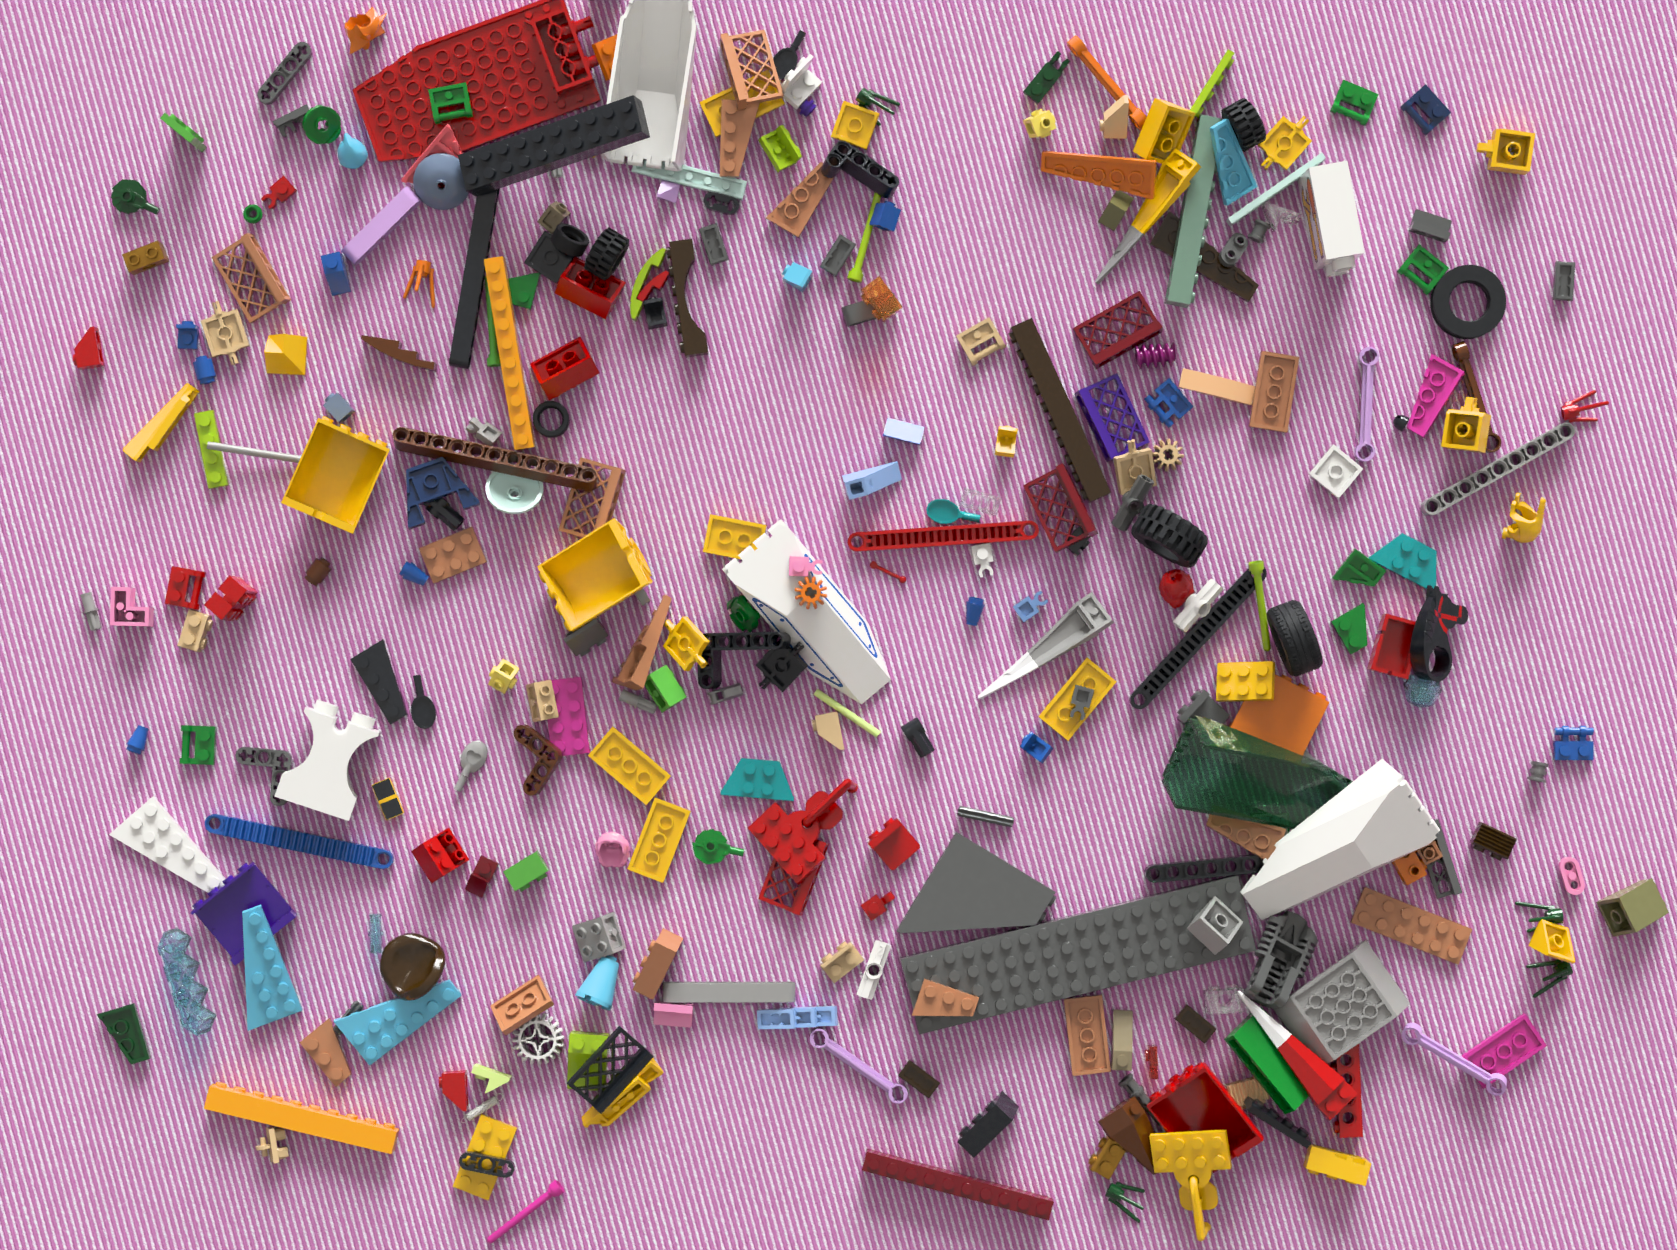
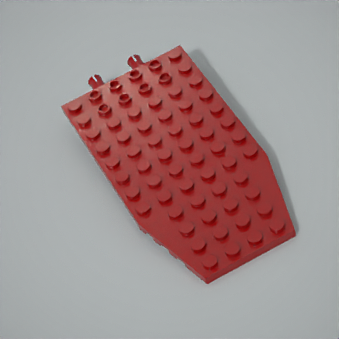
[352,0,601,163]

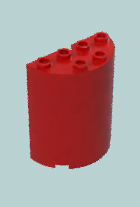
[1146,1062,1264,1174]

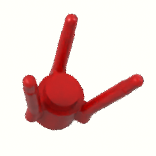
[1561,390,1609,423]

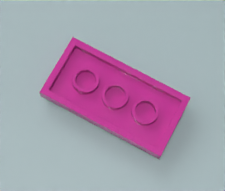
[547,677,590,757]
[1461,1013,1547,1089]

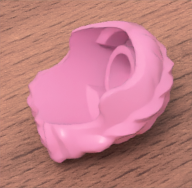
[595,832,630,867]

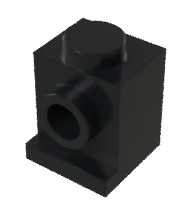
[1063,526,1091,557]

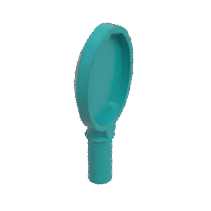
[926,499,980,524]

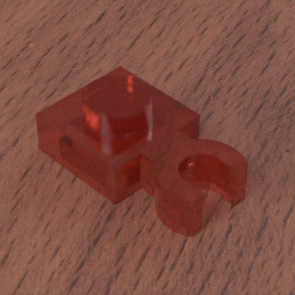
[1144,1044,1158,1079]

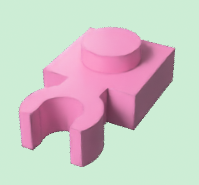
[789,556,823,577]

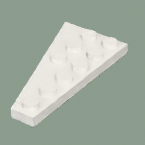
[109,797,226,893]

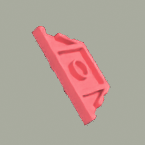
[401,124,463,188]

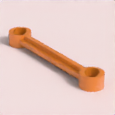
[1066,35,1147,130]

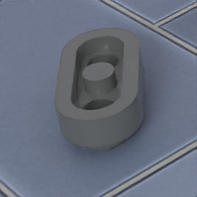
[1218,233,1248,267]

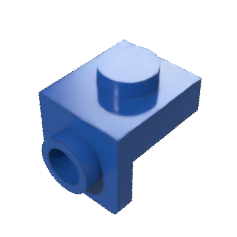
[1020,732,1054,764]

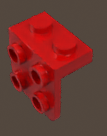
[868,818,920,870]

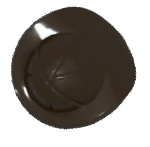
[380,933,445,1001]

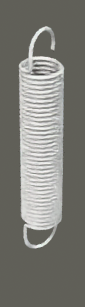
[461,1093,503,1123]

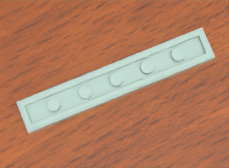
[1226,153,1326,226]
[631,155,747,201]

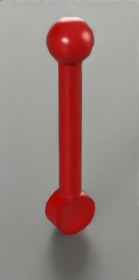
[870,561,906,583]

